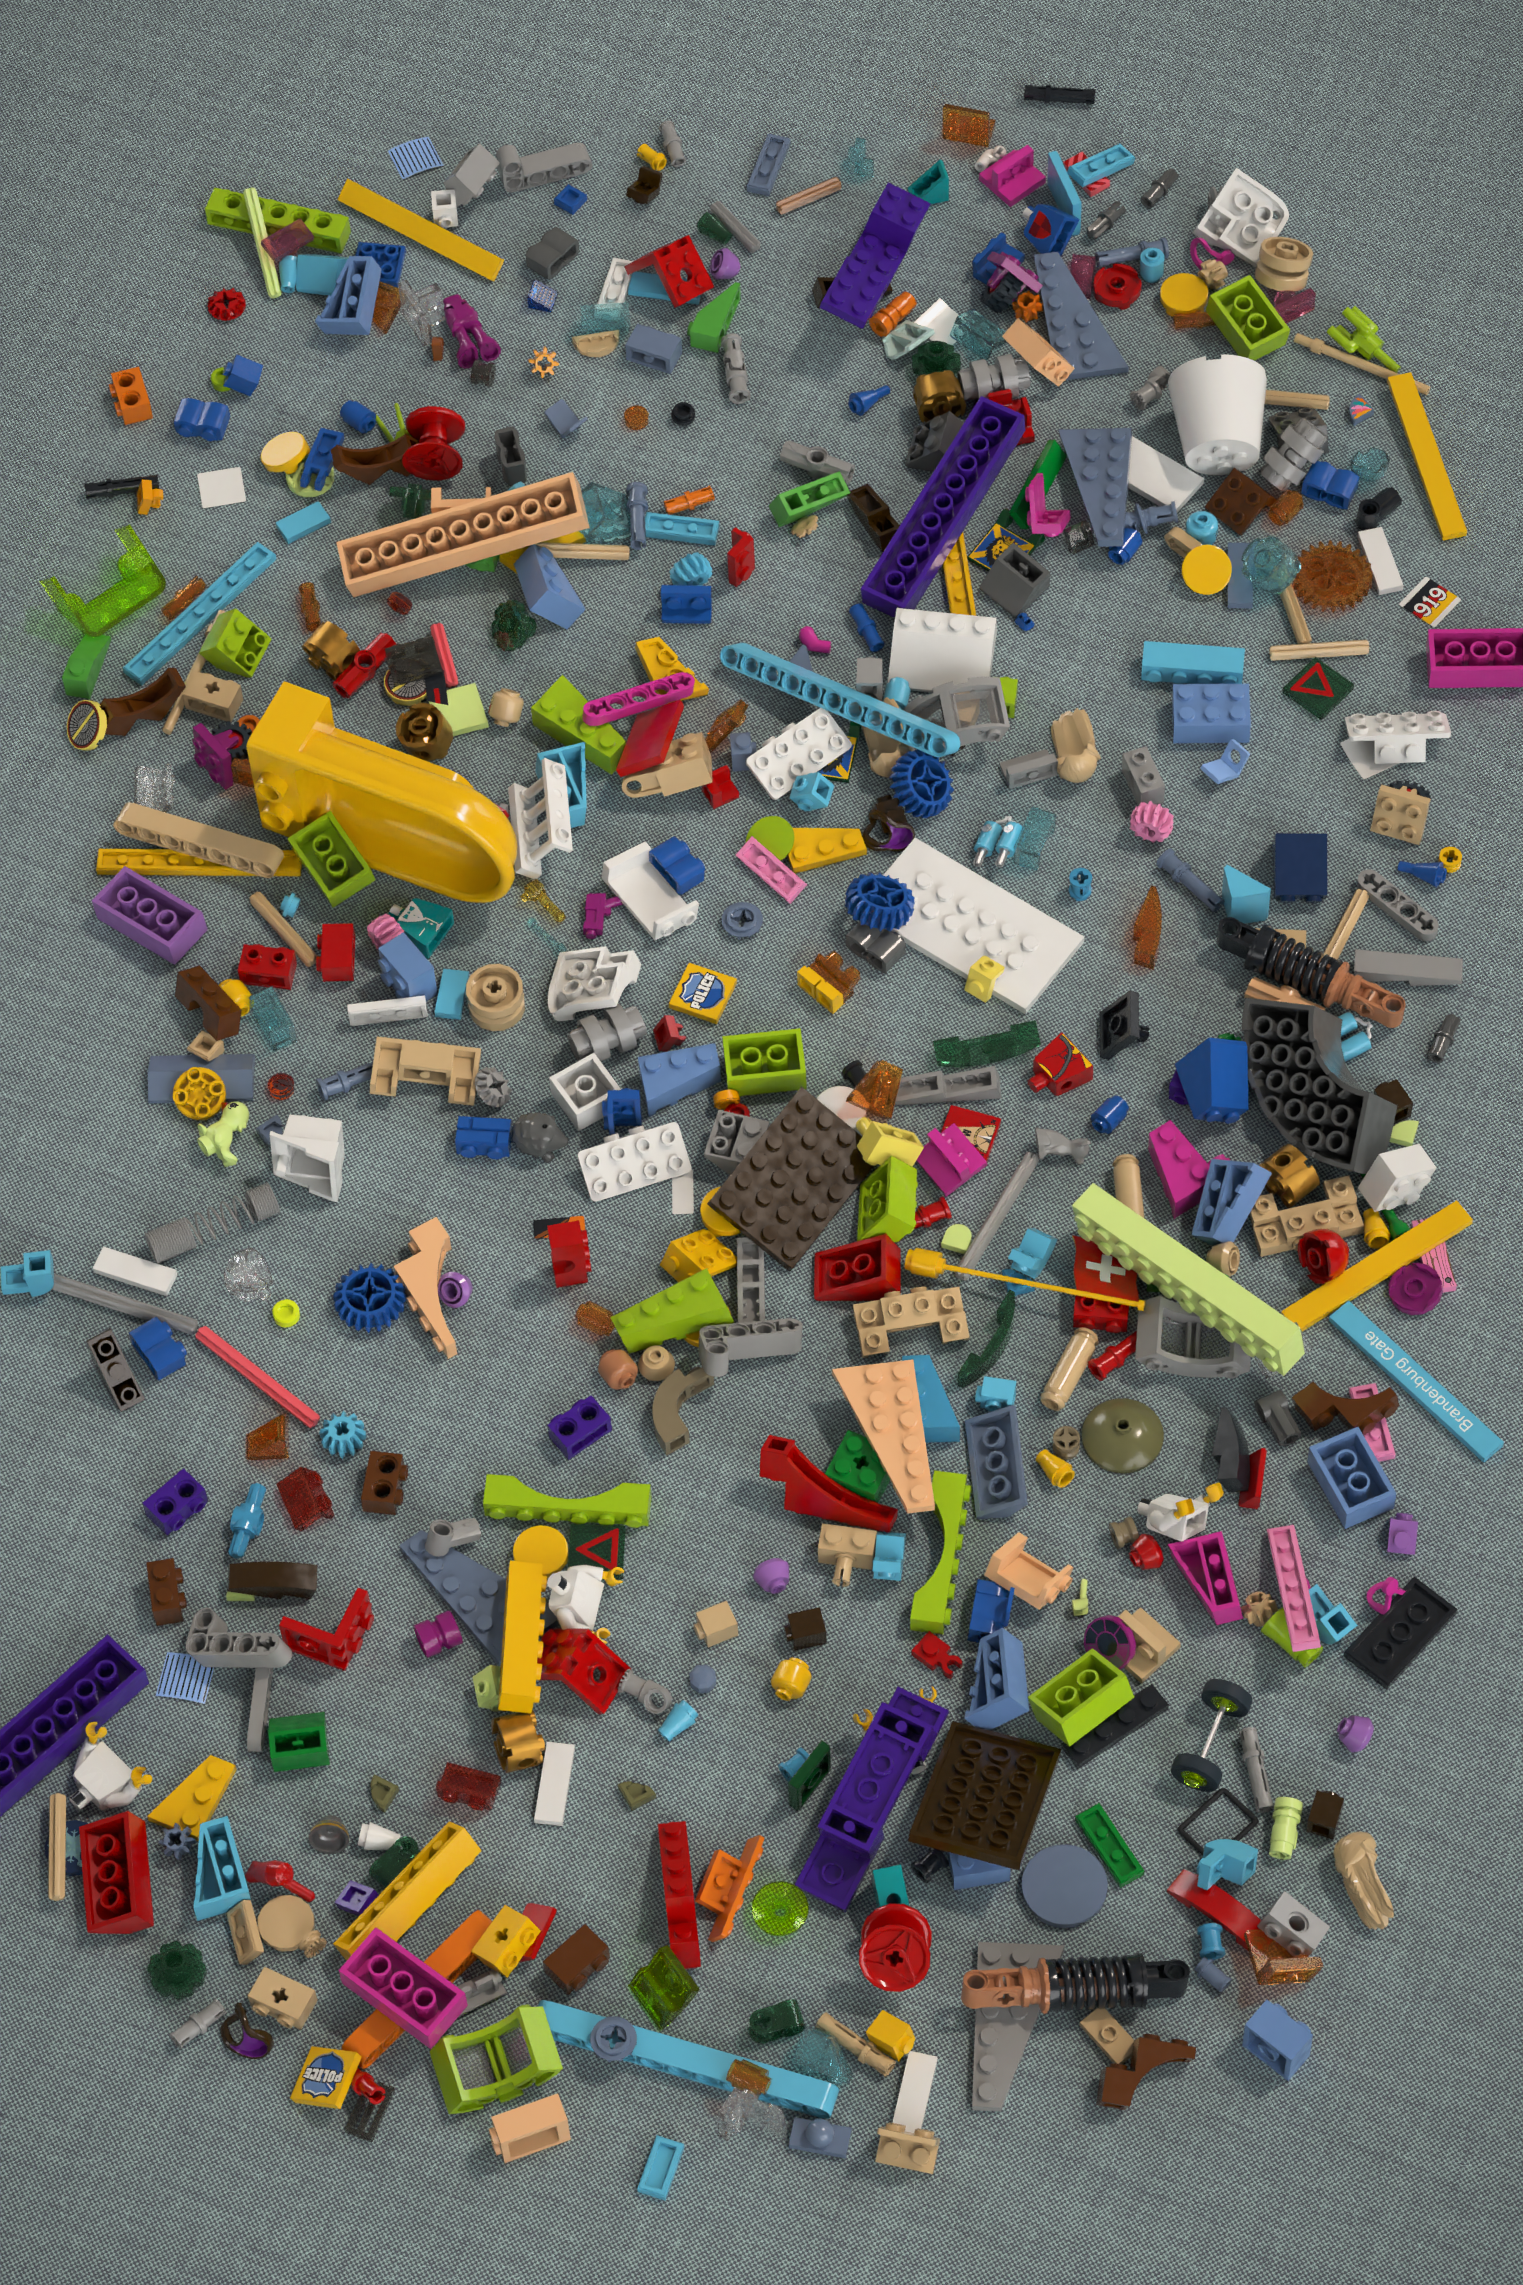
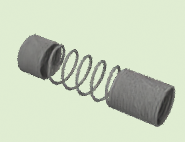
[145,1182,280,1264]

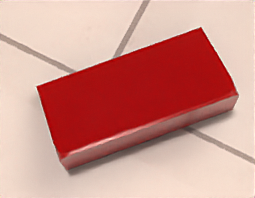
[1238,1448,1267,1509]
[519,1903,557,1963]

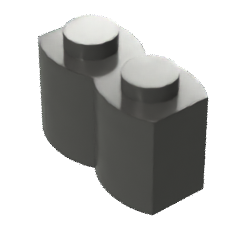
[526,227,580,280]
[495,426,527,486]
[846,922,906,974]

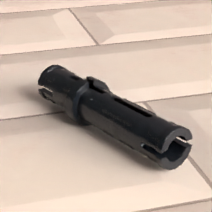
[1024,84,1095,104]
[84,474,159,499]

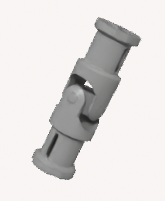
[720,333,751,404]

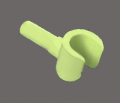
[1072,1579,1088,1616]

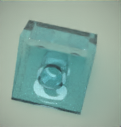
[581,482,631,544]

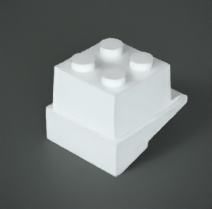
[270,1114,345,1202]

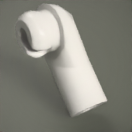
[975,145,1006,172]

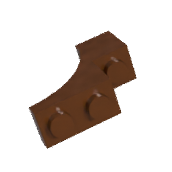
[331,434,419,485]
[100,667,186,736]
[1291,1382,1400,1434]
[1096,2034,1196,2110]

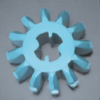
[669,552,712,586]
[319,1410,366,1459]

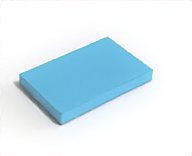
[1047,151,1082,236]

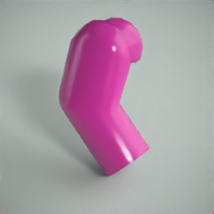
[799,626,831,654]

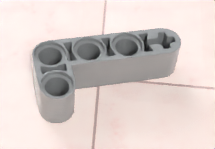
[496,143,593,193]
[698,1318,803,1377]
[186,1607,292,1668]

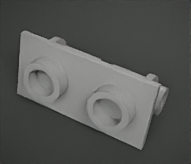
[457,1969,507,2017]

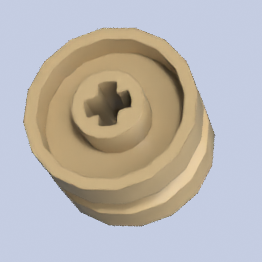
[1255,237,1313,292]
[466,964,525,1031]

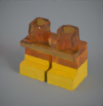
[797,951,860,1014]

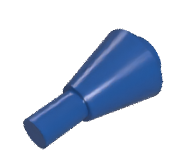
[848,385,890,416]
[1398,861,1447,887]

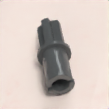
[1140,168,1178,208]
[1086,201,1126,239]
[1427,1014,1460,1063]

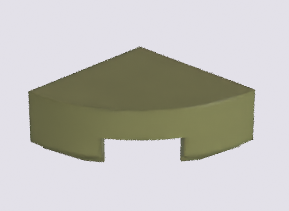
[371,1774,399,1813]
[618,1781,656,1811]

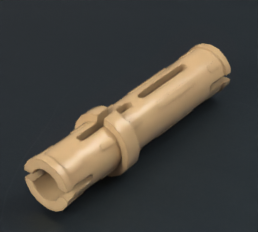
[816,2012,896,2077]

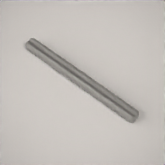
[955,1151,1039,1281]
[52,1274,198,1335]

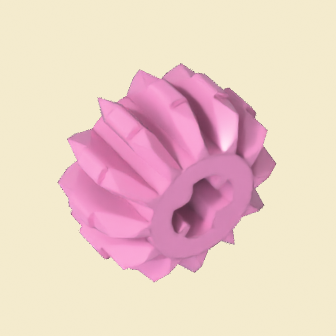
[1130,801,1174,843]
[367,914,404,949]

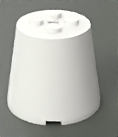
[1168,355,1267,475]

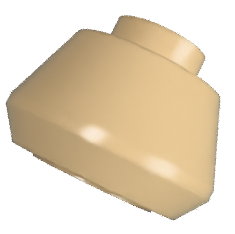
[1206,1241,1240,1277]
[638,1346,675,1381]

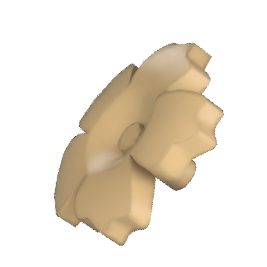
[791,515,818,538]

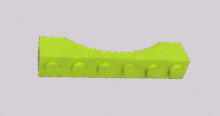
[910,1470,971,1635]
[483,1474,652,1528]

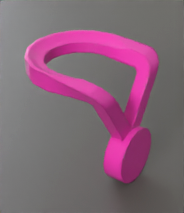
[1190,237,1235,270]
[1366,1577,1406,1614]

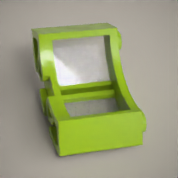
[429,2004,563,2114]

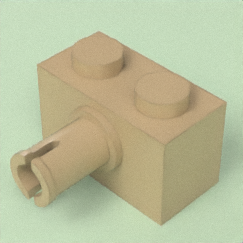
[818,1523,877,1587]

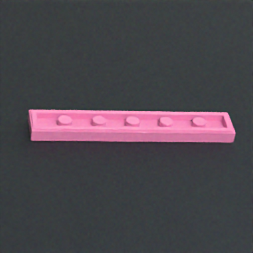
[1267,1525,1321,1652]

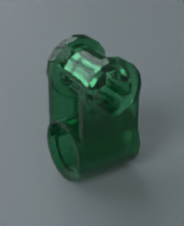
[369,1836,420,1888]
[749,1999,806,2044]

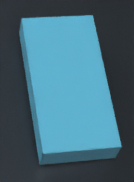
[275,501,331,544]
[434,969,469,1020]
[637,2135,685,2201]

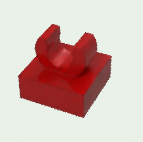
[653,1015,686,1052]

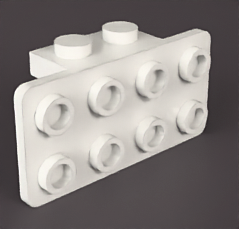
[746,708,852,800]
[1345,711,1451,764]
[577,1122,692,1202]

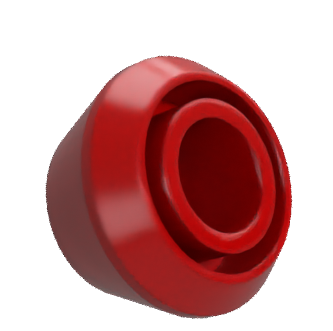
[1128,1534,1164,1570]

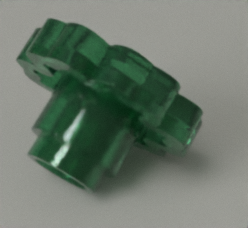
[912,341,961,377]
[389,483,431,519]
[491,600,537,651]
[147,1941,207,2000]

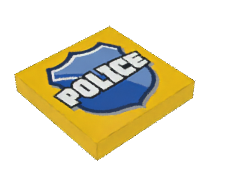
[669,963,737,1024]
[290,2046,362,2109]

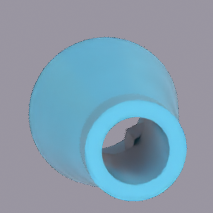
[279,255,298,293]
[657,1700,699,1742]

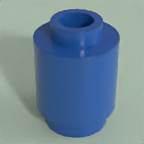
[340,400,376,433]
[1108,528,1143,565]
[1091,1095,1129,1134]

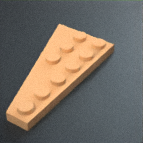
[832,1360,935,1514]

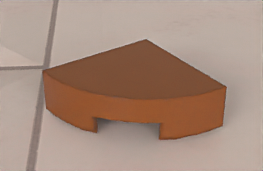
[432,337,444,361]

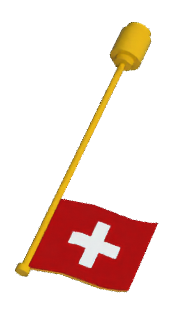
[905,1235,1146,1311]

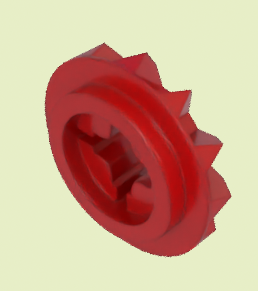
[207,287,246,321]

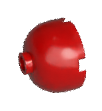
[1298,1229,1349,1284]

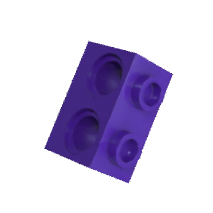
[547,1395,612,1460]
[142,1468,208,1536]

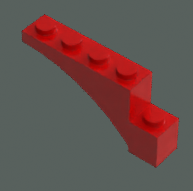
[759,1435,898,1533]
[658,1821,701,1969]

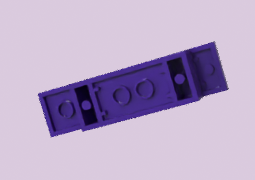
[819,182,931,329]
[794,1687,949,1913]

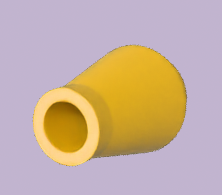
[1363,1208,1390,1249]
[1036,1449,1075,1488]

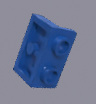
[972,232,1025,285]
[661,585,712,624]

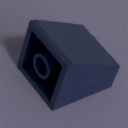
[1272,833,1327,903]

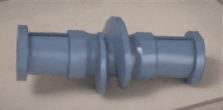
[1125,501,1179,534]

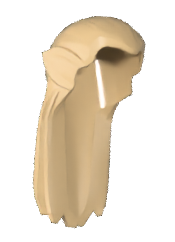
[862,697,912,778]
[1051,708,1101,783]
[1334,1831,1394,1930]

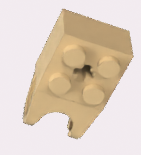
[622,732,712,798]

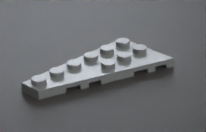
[972,1942,1065,2112]

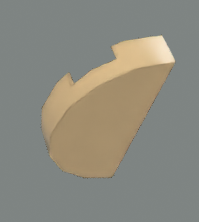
[572,330,620,357]

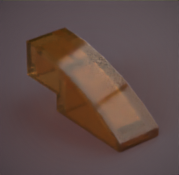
[1133,885,1162,970]

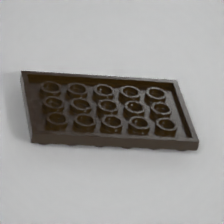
[707,1086,873,1272]
[908,1721,1061,1870]

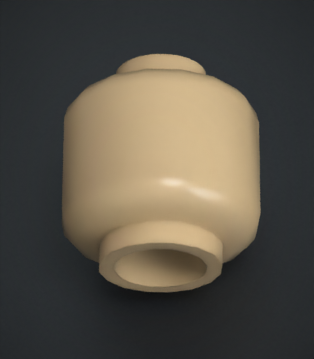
[488,688,524,727]

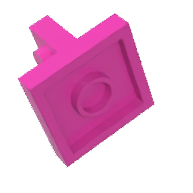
[979,145,1046,207]
[916,1123,987,1197]

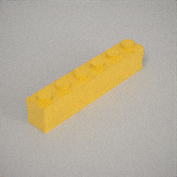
[498,1560,547,1714]
[333,1821,482,1961]

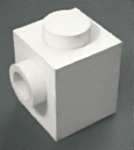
[431,189,458,228]

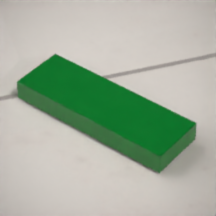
[1075,1803,1145,1888]

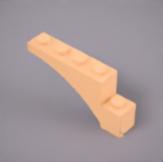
[394,1217,457,1359]

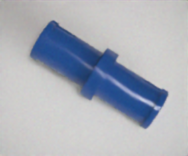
[849,603,885,652]

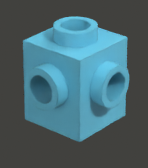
[789,772,834,811]

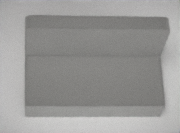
[1000,749,1058,789]

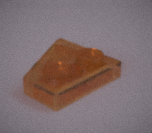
[372,281,407,334]
[846,1060,903,1119]

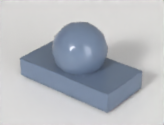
[789,2117,852,2159]

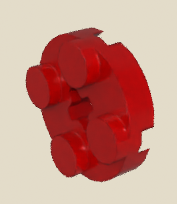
[1093,264,1142,310]

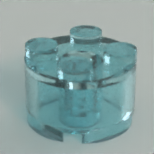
[1241,535,1301,594]

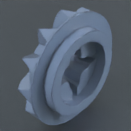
[722,902,763,940]
[590,2016,637,2063]

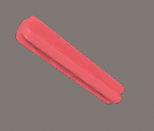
[430,623,458,688]

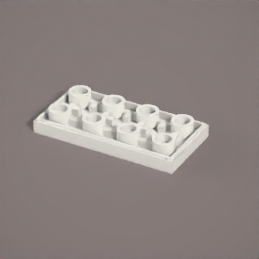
[1128,436,1204,513]

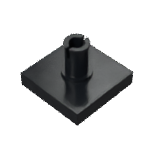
[1099,990,1150,1060]

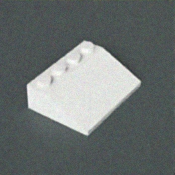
[888,608,997,693]

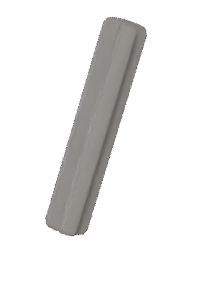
[710,201,760,253]

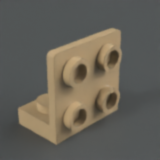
[875,2122,940,2174]

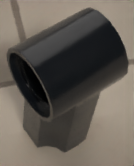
[1356,487,1402,531]

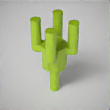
[1326,306,1401,373]

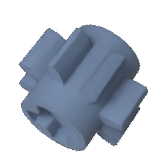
[159,1823,197,1861]

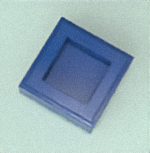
[554,184,587,215]

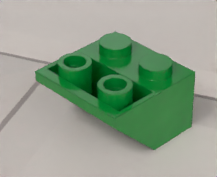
[268,1712,330,1772]

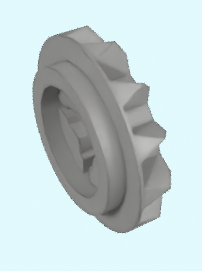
[475,1067,512,1107]

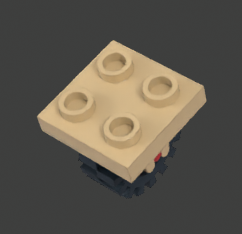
[1370,780,1431,845]

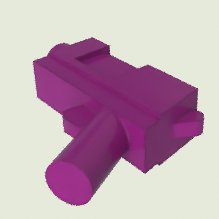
[583,893,623,939]

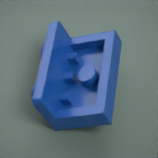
[602,1088,642,1135]

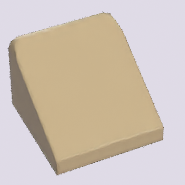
[187,1030,225,1062]

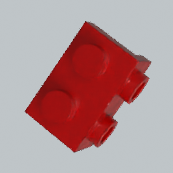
[727,527,755,588]

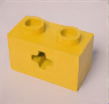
[471,1905,541,1978]

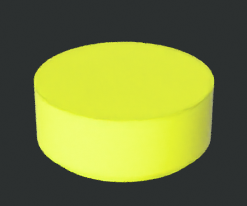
[272,1299,300,1327]

